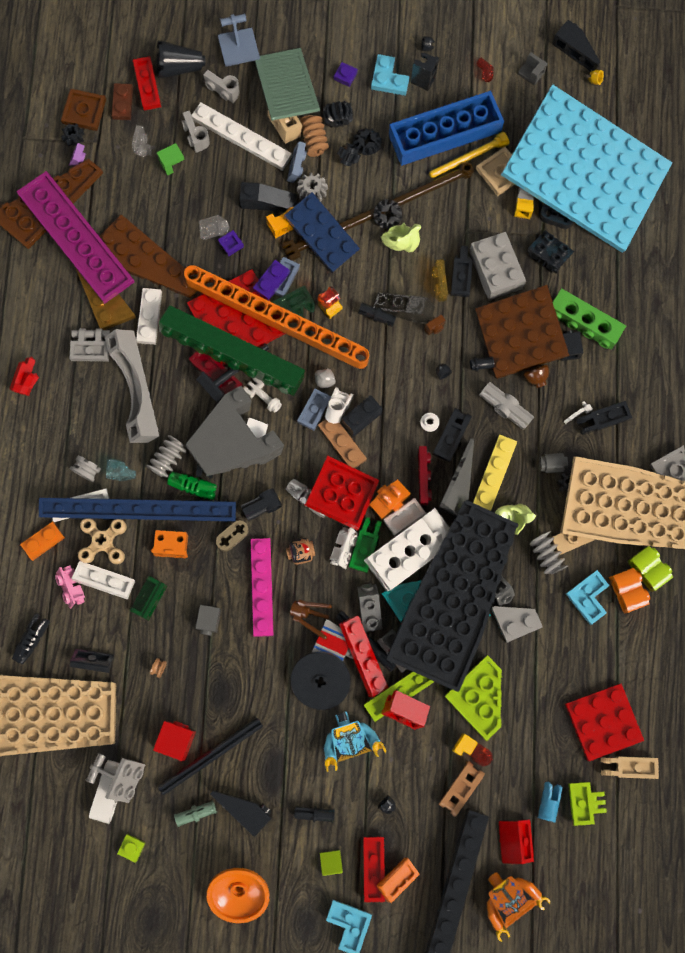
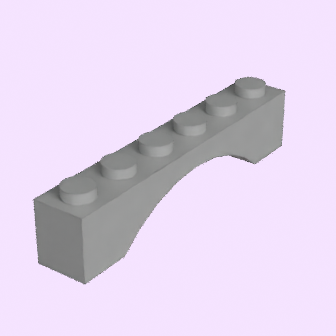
[105,329,159,443]

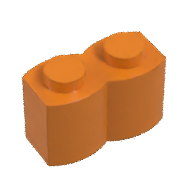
[609,568,650,614]

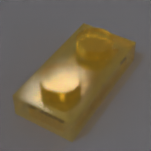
[432,259,448,302]

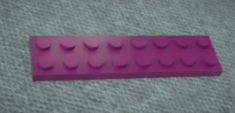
[16,171,134,304]

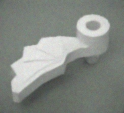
[563,401,593,424]

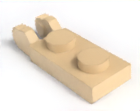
[601,757,659,779]

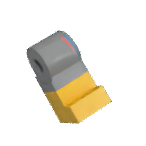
[514,187,534,219]

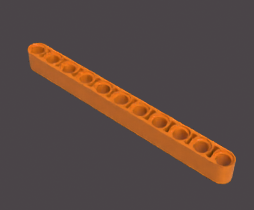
[184,265,369,369]

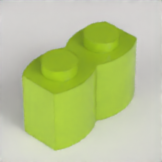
[628,546,673,592]

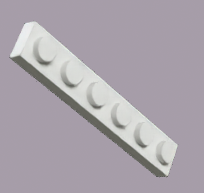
[191,102,292,171]

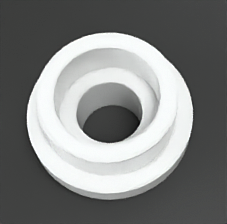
[420,413,439,432]

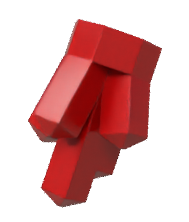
[9,357,39,396]

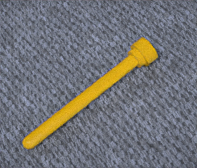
[429,132,509,178]

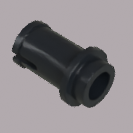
[470,356,494,372]

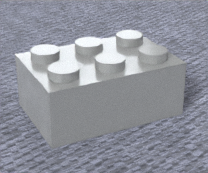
[469,232,526,300]

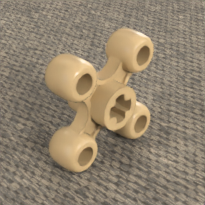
[78,518,127,564]

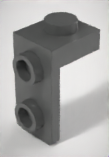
[357,584,383,632]

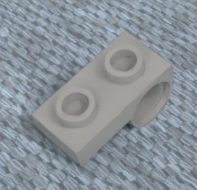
[204,70,240,103]
[182,111,210,153]

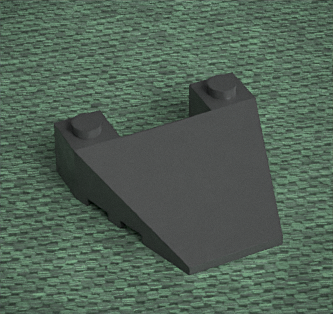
[186,386,284,476]

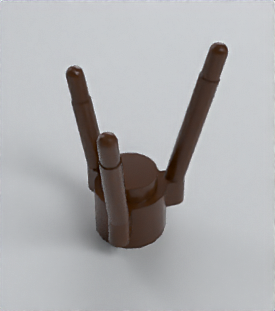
[290,599,332,639]

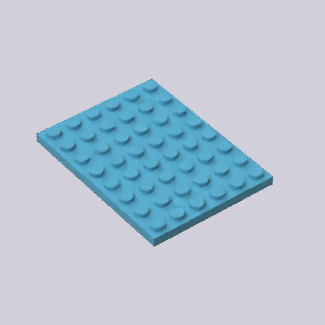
[501,85,672,253]

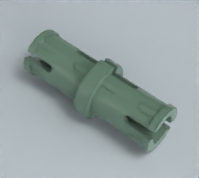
[174,800,217,827]

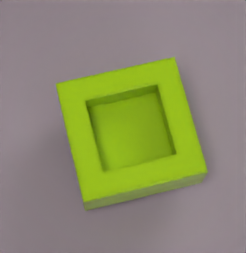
[117,834,146,863]

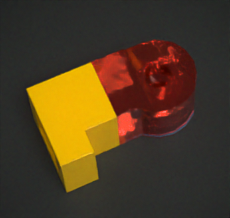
[318,286,342,319]
[452,734,493,766]

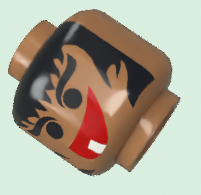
[286,538,315,565]

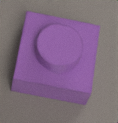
[69,143,86,167]

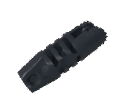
[12,613,50,664]

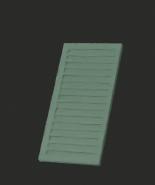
[255,48,320,121]

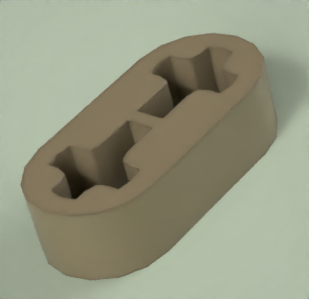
[216,520,249,551]

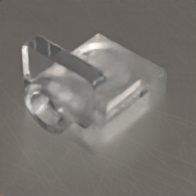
[132,125,152,157]
[199,215,229,240]

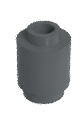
[539,453,568,473]

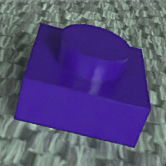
[334,62,358,87]
[218,230,244,257]

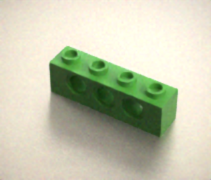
[553,288,626,350]

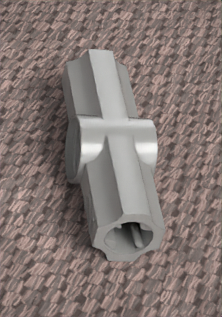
[479,382,534,430]

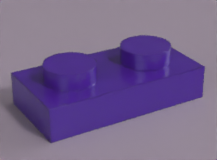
[253,260,290,301]

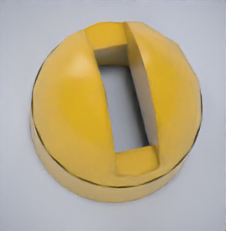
[588,70,603,85]

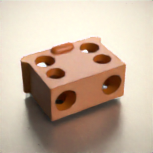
[151,530,188,558]

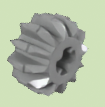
[297,172,328,202]

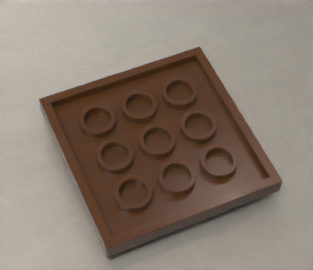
[475,285,569,379]

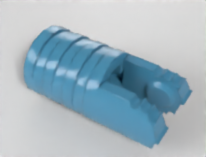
[538,782,562,822]

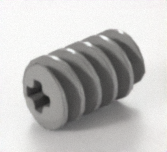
[146,435,186,478]
[530,531,568,575]

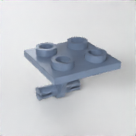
[218,13,260,67]

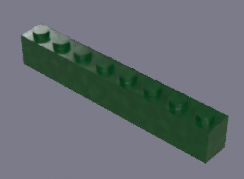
[159,305,305,396]

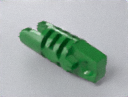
[167,472,217,500]

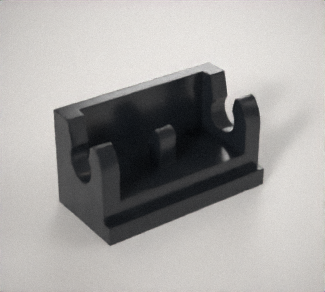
[411,53,439,91]

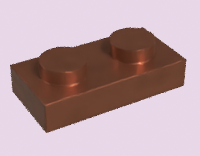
[112,84,133,120]

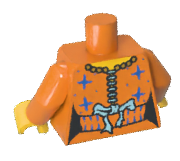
[487,872,550,942]

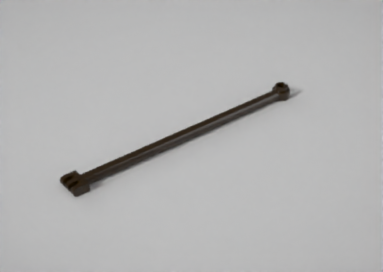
[281,162,474,261]

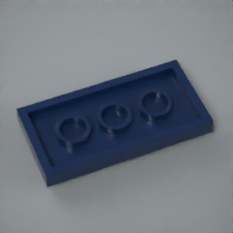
[284,192,360,273]

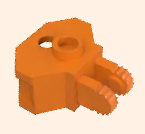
[369,480,411,520]

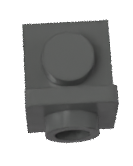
[495,577,515,607]

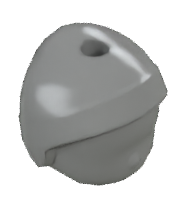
[315,368,336,388]

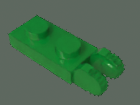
[349,517,382,573]

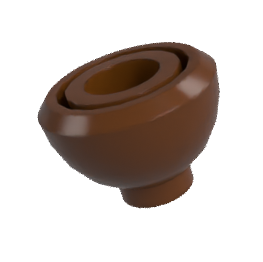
[523,364,549,388]

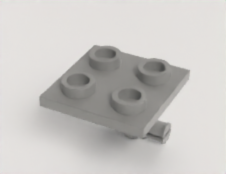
[86,753,145,803]

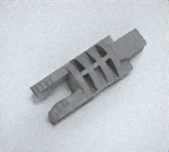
[286,479,325,518]

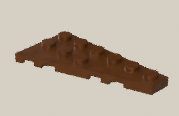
[0,159,103,250]
[99,214,197,298]

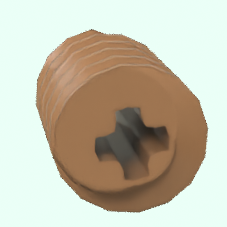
[300,115,329,157]

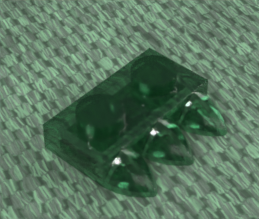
[272,285,315,324]

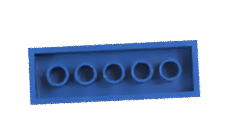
[389,91,504,166]

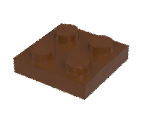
[61,89,106,131]

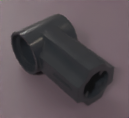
[241,488,282,521]

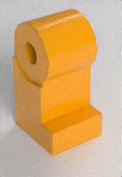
[266,207,294,239]

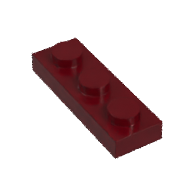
[188,351,242,394]
[418,446,432,506]

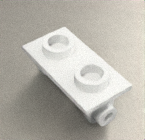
[330,527,358,569]

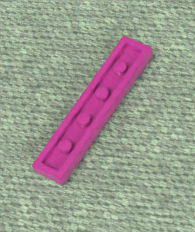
[251,538,274,637]

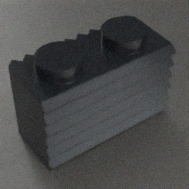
[342,395,382,437]

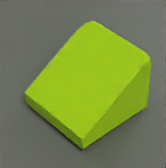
[320,850,343,876]

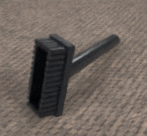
[196,343,269,403]

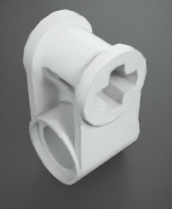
[325,387,353,424]

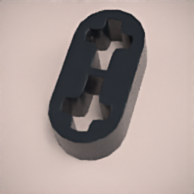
[540,205,573,229]

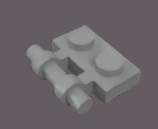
[70,328,110,361]

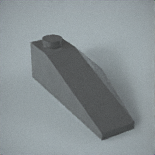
[438,438,474,518]

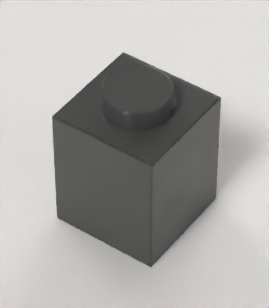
[196,605,221,636]

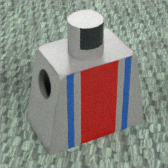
[312,619,353,661]

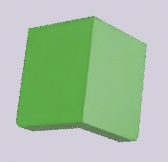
[157,143,184,176]

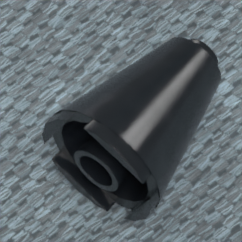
[157,40,205,78]

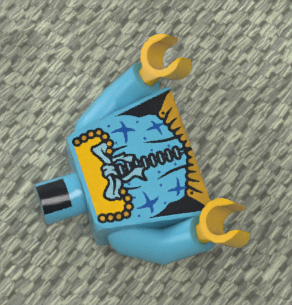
[324,711,386,772]

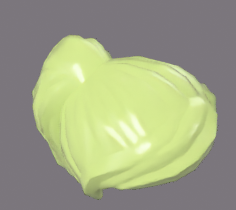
[381,223,421,253]
[495,504,536,535]

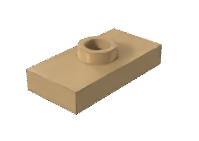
[552,533,594,555]

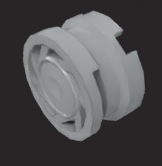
[70,455,101,482]

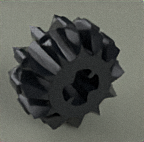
[323,101,353,128]

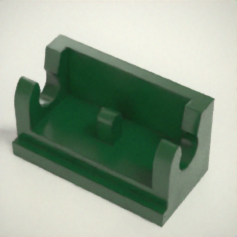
[129,576,167,621]

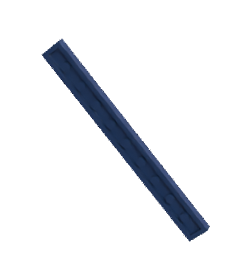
[39,498,236,521]

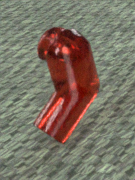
[476,57,494,82]

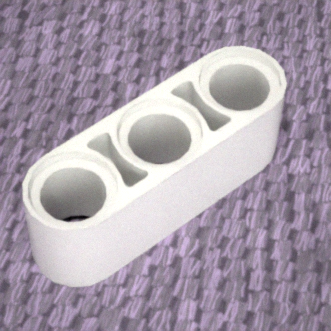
[89,760,120,824]

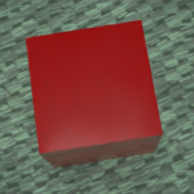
[153,721,196,761]

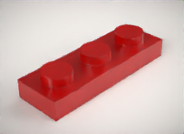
[133,56,161,111]
[363,837,385,902]

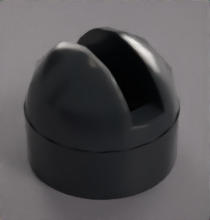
[421,36,435,51]
[436,363,452,380]
[378,795,396,814]

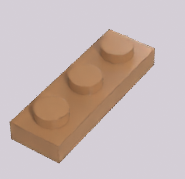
[318,419,367,468]

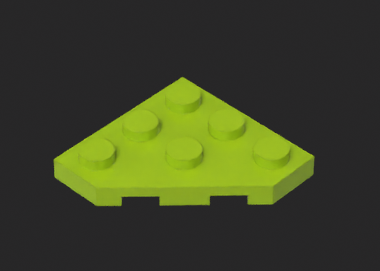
[444,655,502,741]

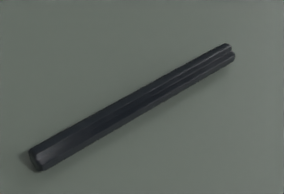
[158,718,263,795]

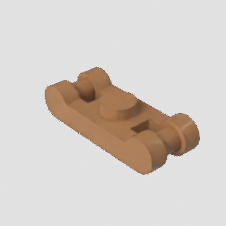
[438,761,485,817]

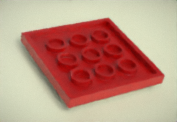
[187,269,286,366]

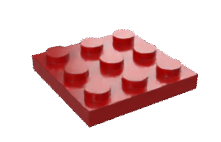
[305,456,379,530]
[565,683,644,761]

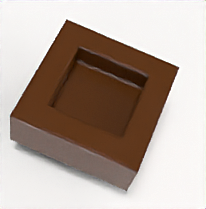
[424,314,446,336]

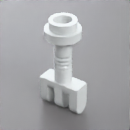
[243,378,282,413]

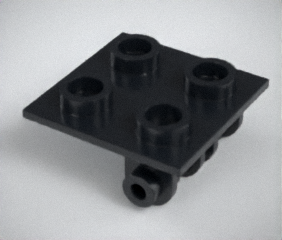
[527,230,574,274]

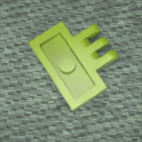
[568,782,607,826]

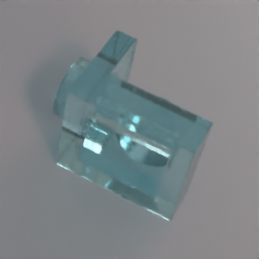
[106,459,136,481]

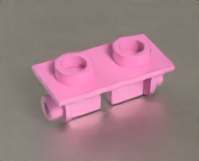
[55,566,85,608]

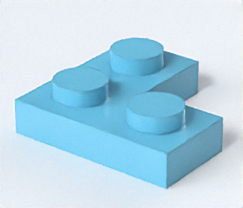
[371,54,409,96]
[566,570,610,625]
[326,899,372,953]

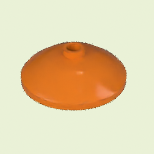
[207,868,269,923]

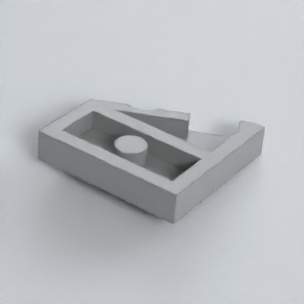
[491,606,543,643]

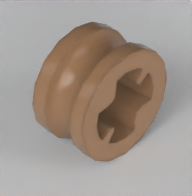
[150,658,167,678]

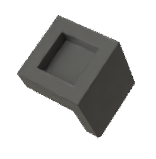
[518,52,548,86]

